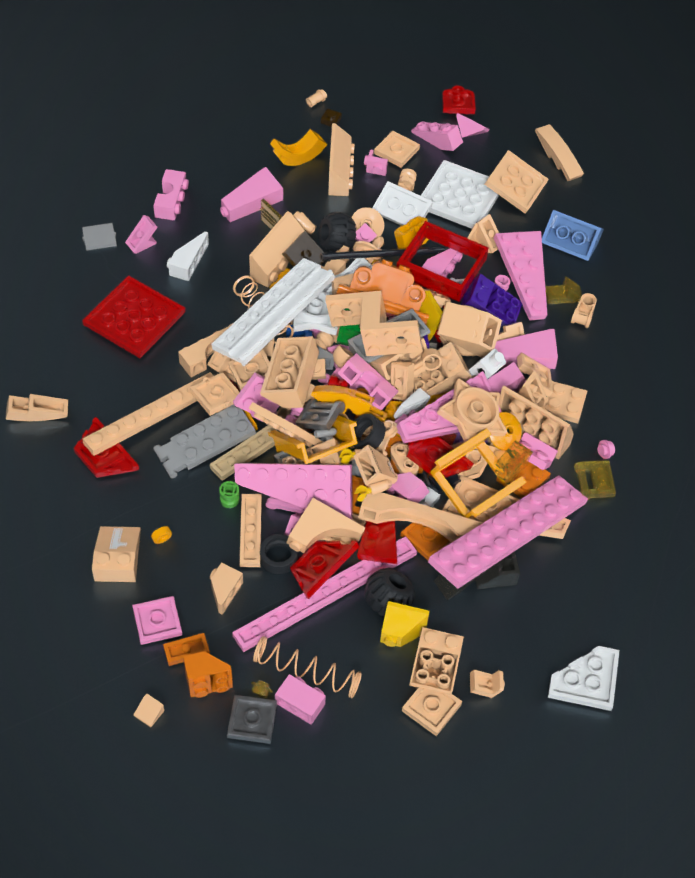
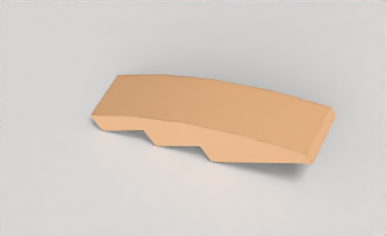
[535,124,584,181]

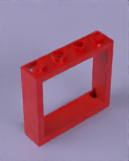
[396,221,489,302]

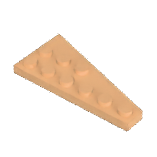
[442,476,571,539]

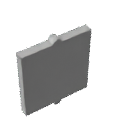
[82,223,117,251]

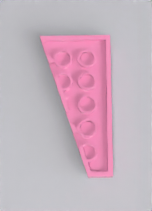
[494,231,547,320]
[396,371,502,443]
[234,463,353,520]

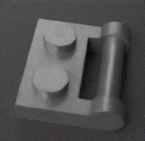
[295,399,345,430]

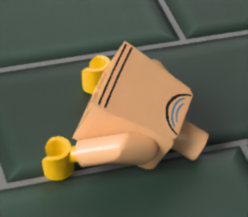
[339,445,398,502]

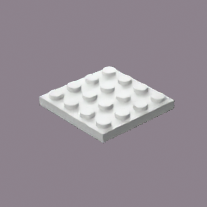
[421,160,499,229]

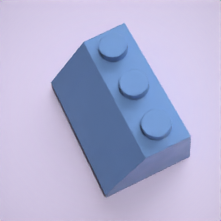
[542,210,604,261]

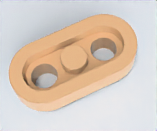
[390,443,419,476]

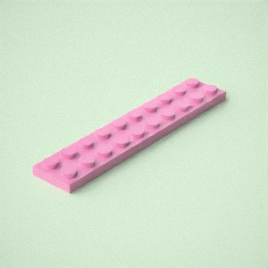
[428,475,588,589]

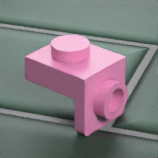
[364,150,388,176]

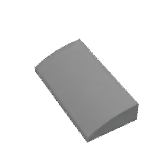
[347,309,430,363]

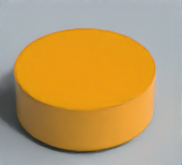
[151,526,172,544]

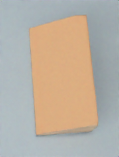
[390,362,414,401]

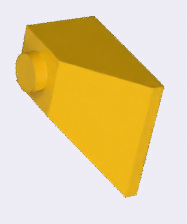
[380,601,429,647]

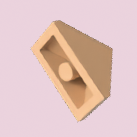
[468,214,499,253]

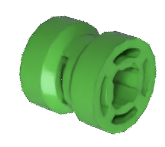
[219,481,240,508]

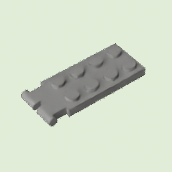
[153,404,256,478]

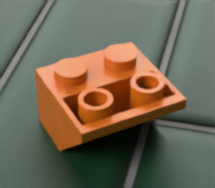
[183,651,233,698]

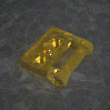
[574,460,616,500]

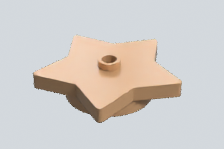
[437,379,507,443]

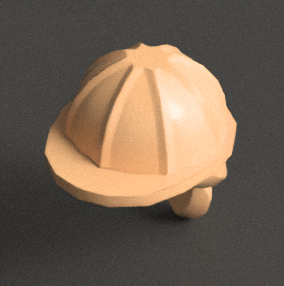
[353,236,384,264]

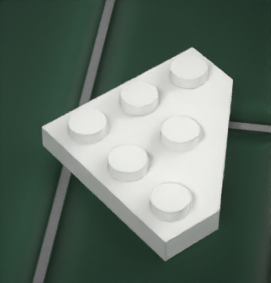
[548,646,619,711]

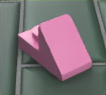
[125,215,157,254]

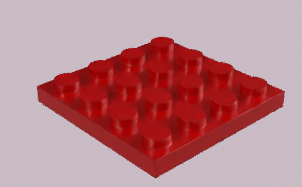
[82,275,186,358]

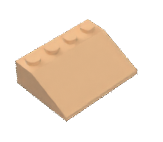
[498,386,574,460]

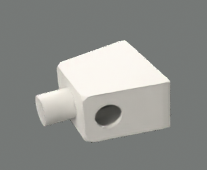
[469,349,506,379]

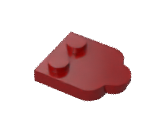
[442,85,476,115]

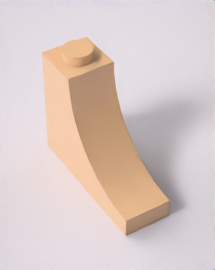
[287,498,365,553]

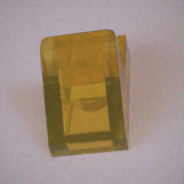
[545,276,582,304]

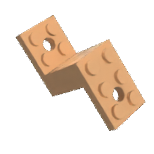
[325,291,423,356]

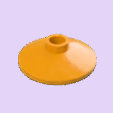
[489,412,522,451]

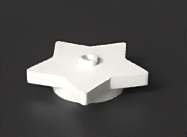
[293,291,344,335]

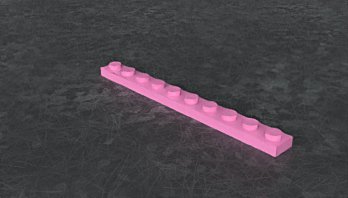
[232,536,417,652]

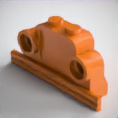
[336,259,429,325]

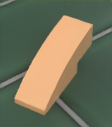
[6,394,68,421]

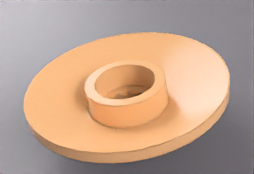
[352,208,384,241]

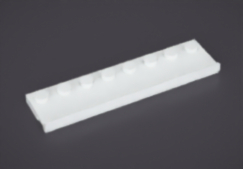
[211,258,335,366]

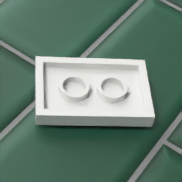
[372,181,433,226]

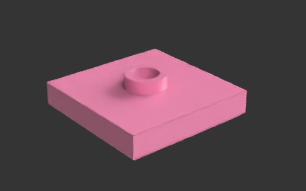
[132,596,182,645]

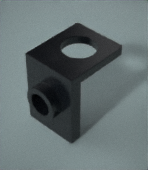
[422,470,461,495]

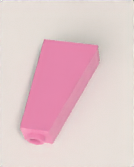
[220,167,283,222]
[495,329,558,369]

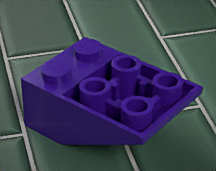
[461,274,522,327]

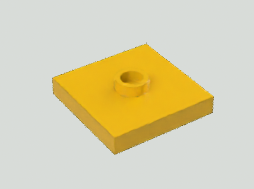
[419,291,443,341]

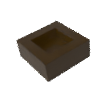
[321,109,342,127]

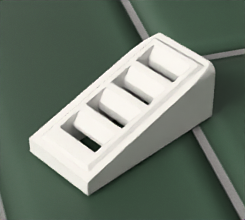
[393,388,431,419]

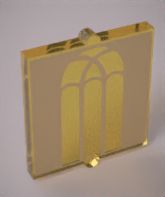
[260,199,282,230]

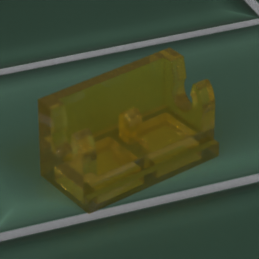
[494,440,533,485]

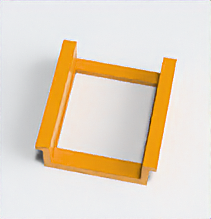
[268,415,358,464]
[430,428,526,518]

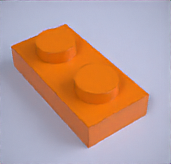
[163,633,210,666]

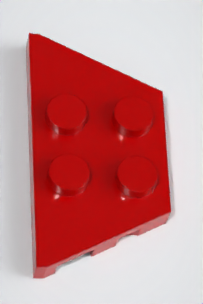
[74,417,139,478]
[406,436,474,478]
[290,540,359,599]

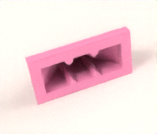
[456,113,489,138]

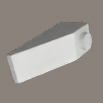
[167,232,209,281]

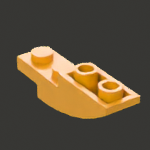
[311,385,388,422]

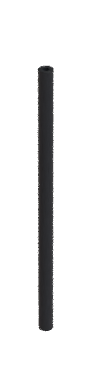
[320,247,445,260]

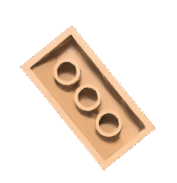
[328,123,354,196]
[249,211,305,287]
[260,336,319,408]

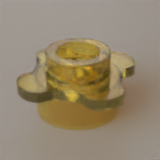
[251,680,273,698]

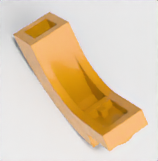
[270,129,328,166]

